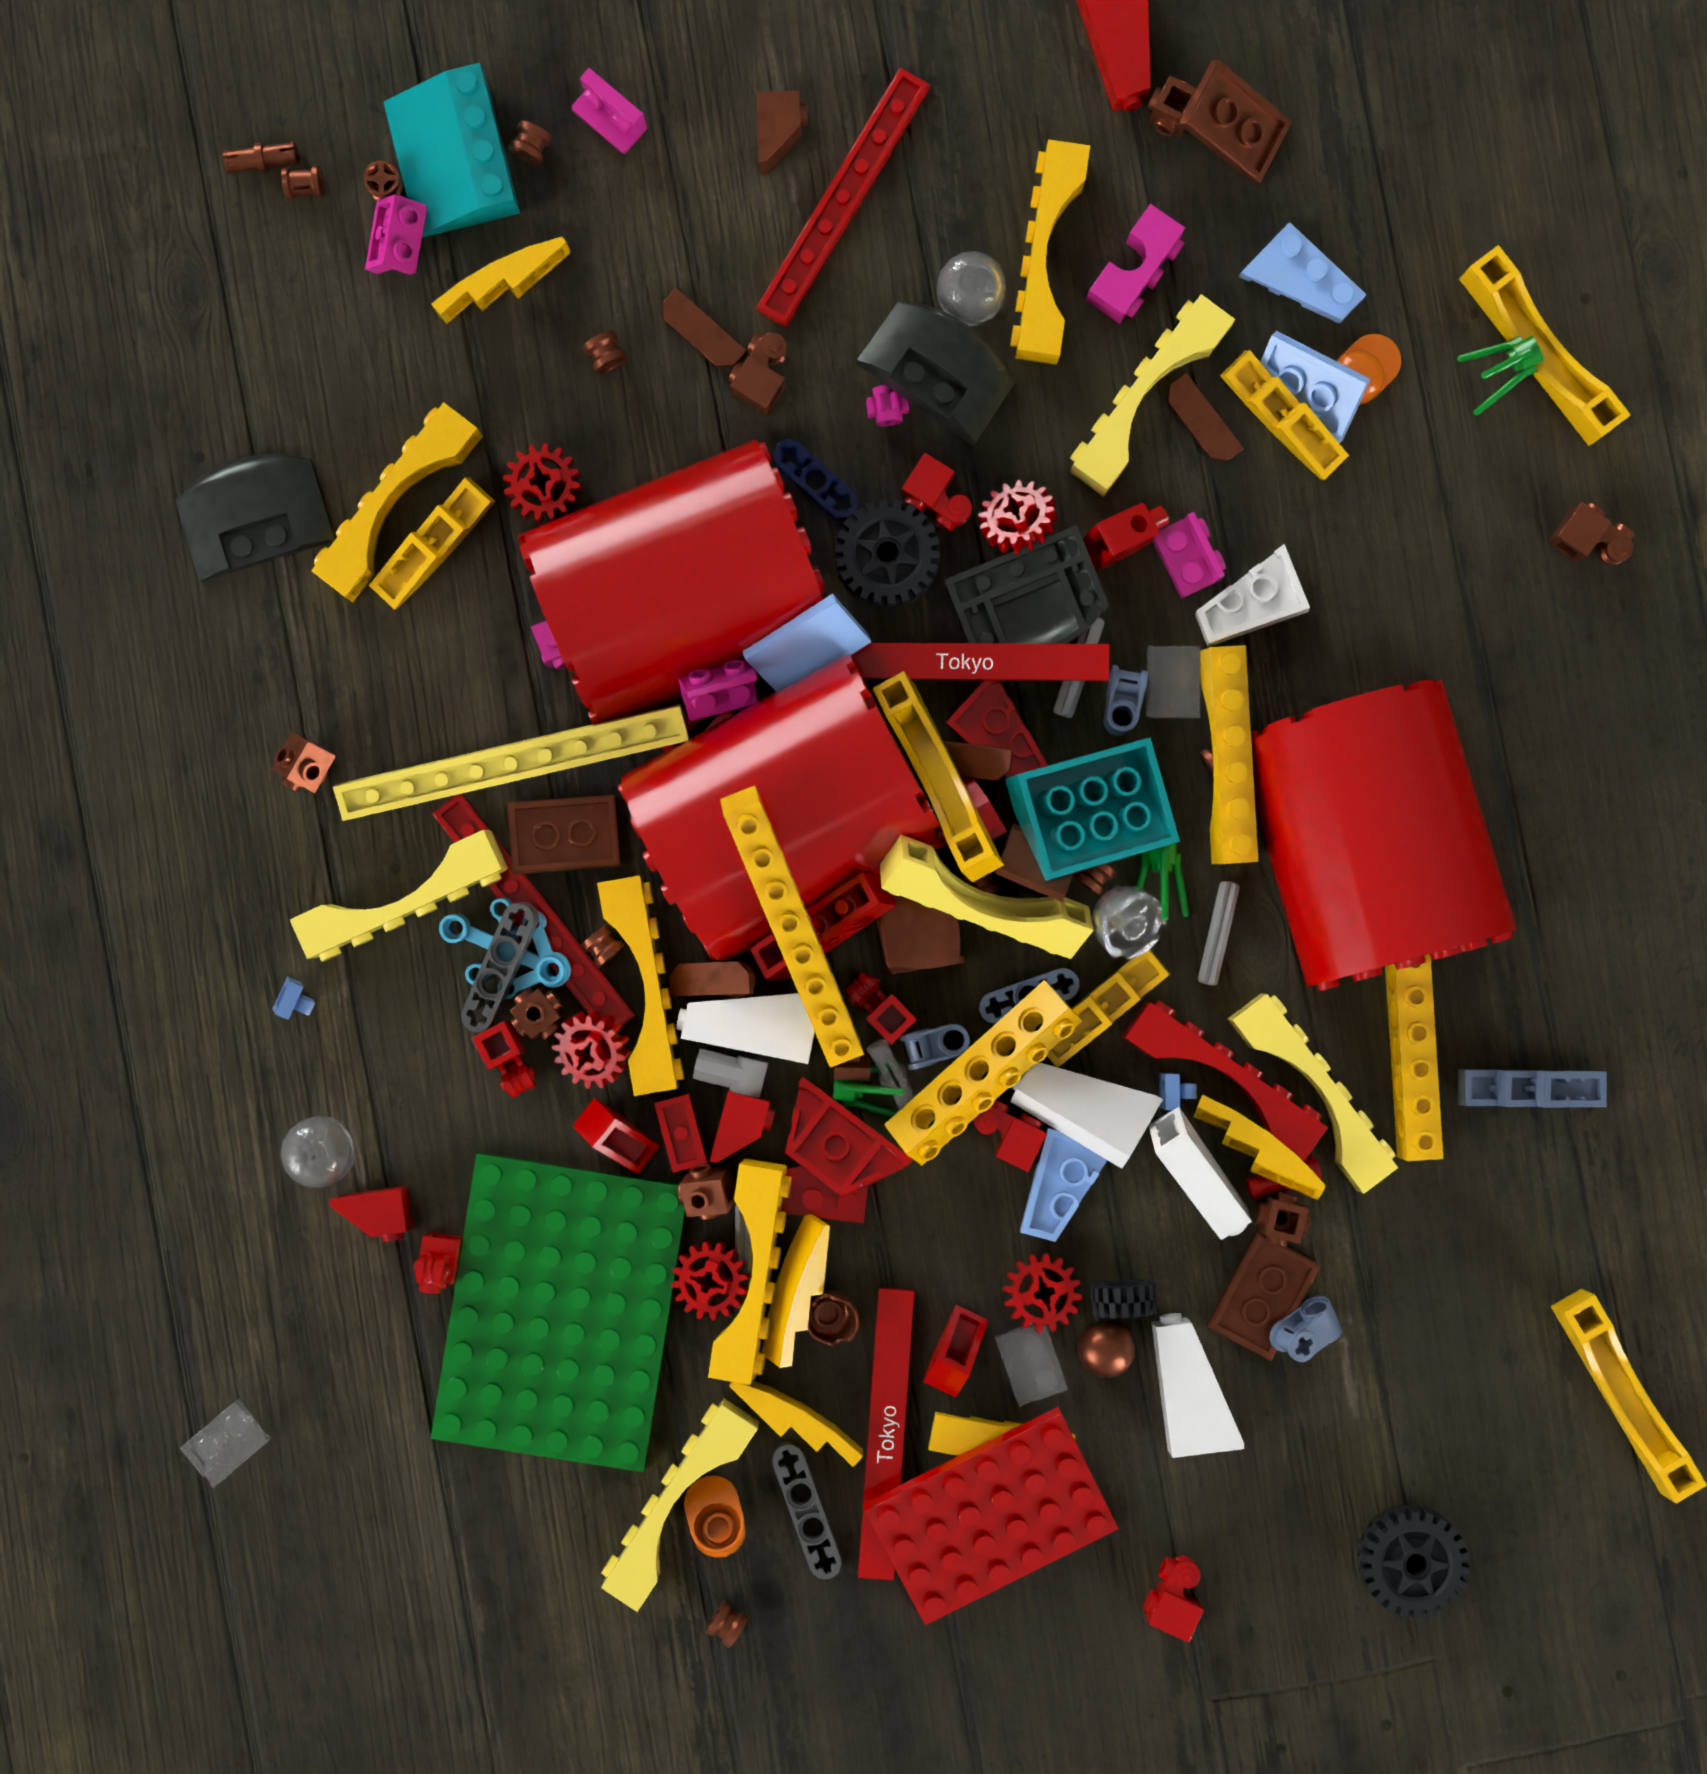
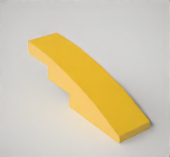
[431,237,571,324]
[1220,350,1349,480]
[369,477,495,610]
[1047,946,1170,1068]
[1193,1094,1326,1200]
[762,1214,830,1368]
[729,1381,863,1467]
[928,1412,1075,1456]

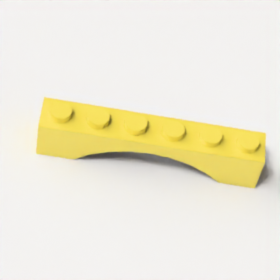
[1070,294,1235,497]
[290,830,509,962]
[880,834,1093,959]
[1227,993,1398,1194]
[601,1398,759,1612]

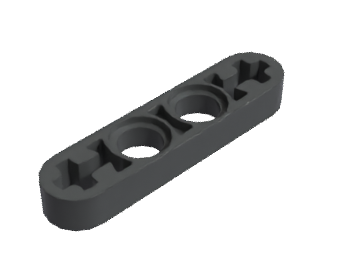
[461,902,539,1033]
[772,1441,842,1580]

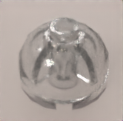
[936,251,1007,326]
[1091,885,1166,959]
[280,1116,356,1188]

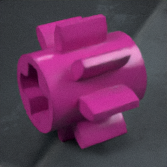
[866,385,909,427]

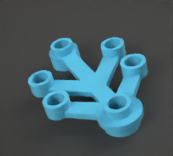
[439,897,571,999]

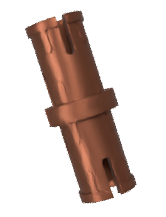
[223,141,299,174]

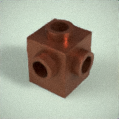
[1147,76,1197,138]
[271,732,336,793]
[509,987,565,1040]
[678,1164,735,1219]
[1254,1192,1310,1247]

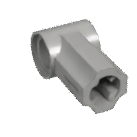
[693,1048,769,1098]

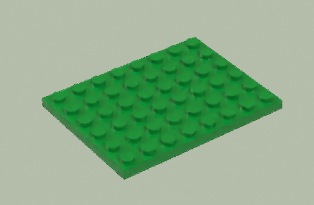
[431,1153,686,1473]

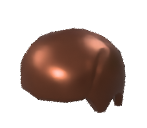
[807,1290,860,1346]
[1077,1322,1135,1378]

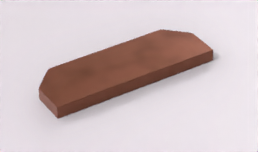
[663,288,747,368]
[1168,373,1244,462]
[943,741,1013,781]
[669,961,754,996]

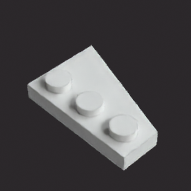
[1195,544,1310,647]

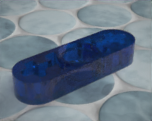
[773,439,858,521]

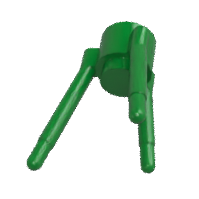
[1457,336,1544,416]
[1131,843,1189,921]
[833,1062,905,1118]

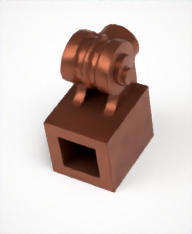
[728,332,787,417]
[1547,501,1634,565]

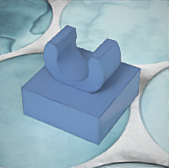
[272,976,315,1020]
[1159,1072,1197,1110]

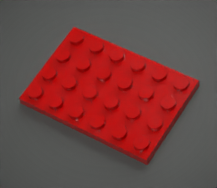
[863,1407,1119,1625]

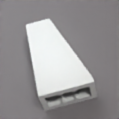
[676,993,815,1064]
[1010,1063,1163,1169]
[1148,1107,1252,1240]
[1151,1313,1244,1458]

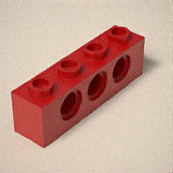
[750,872,897,980]

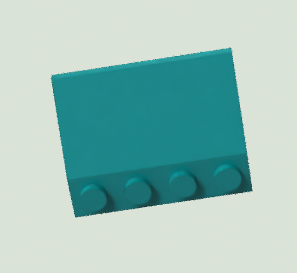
[383,62,520,238]
[1005,737,1180,881]

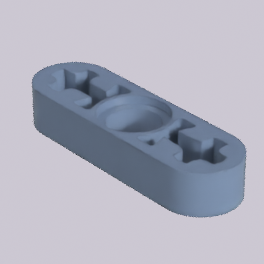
[979,968,1079,1024]

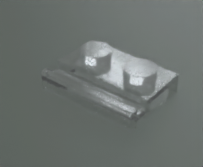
[1146,646,1200,719]
[994,1323,1068,1407]
[179,1399,272,1488]

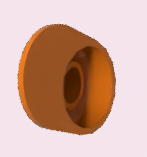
[1337,334,1401,405]
[684,1476,746,1558]

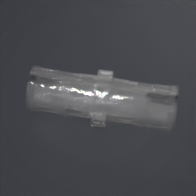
[866,1038,916,1111]

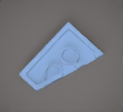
[1239,222,1367,324]
[1260,331,1371,443]
[1020,1127,1107,1242]

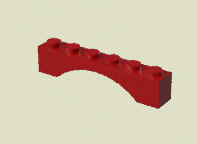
[1122,1000,1328,1162]

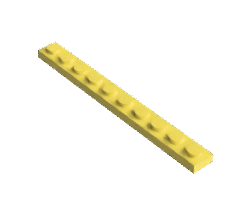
[333,704,690,821]

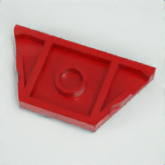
[785,1077,913,1198]

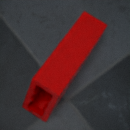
[1076,0,1151,112]

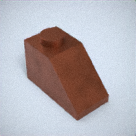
[757,90,808,174]

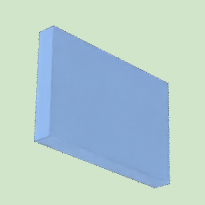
[742,593,871,692]

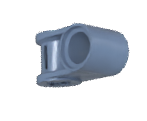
[1103,665,1148,736]
[899,1023,970,1071]
[1269,1296,1342,1362]

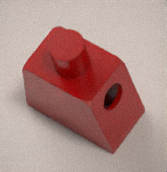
[1083,503,1169,572]

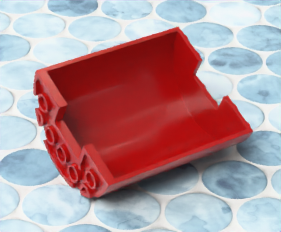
[517,439,826,724]
[618,653,948,962]
[1251,680,1517,991]

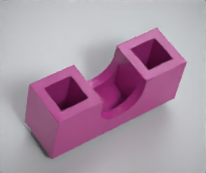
[1086,204,1185,324]

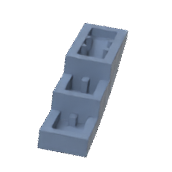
[1458,1069,1607,1108]

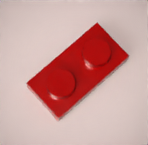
[654,1093,708,1173]

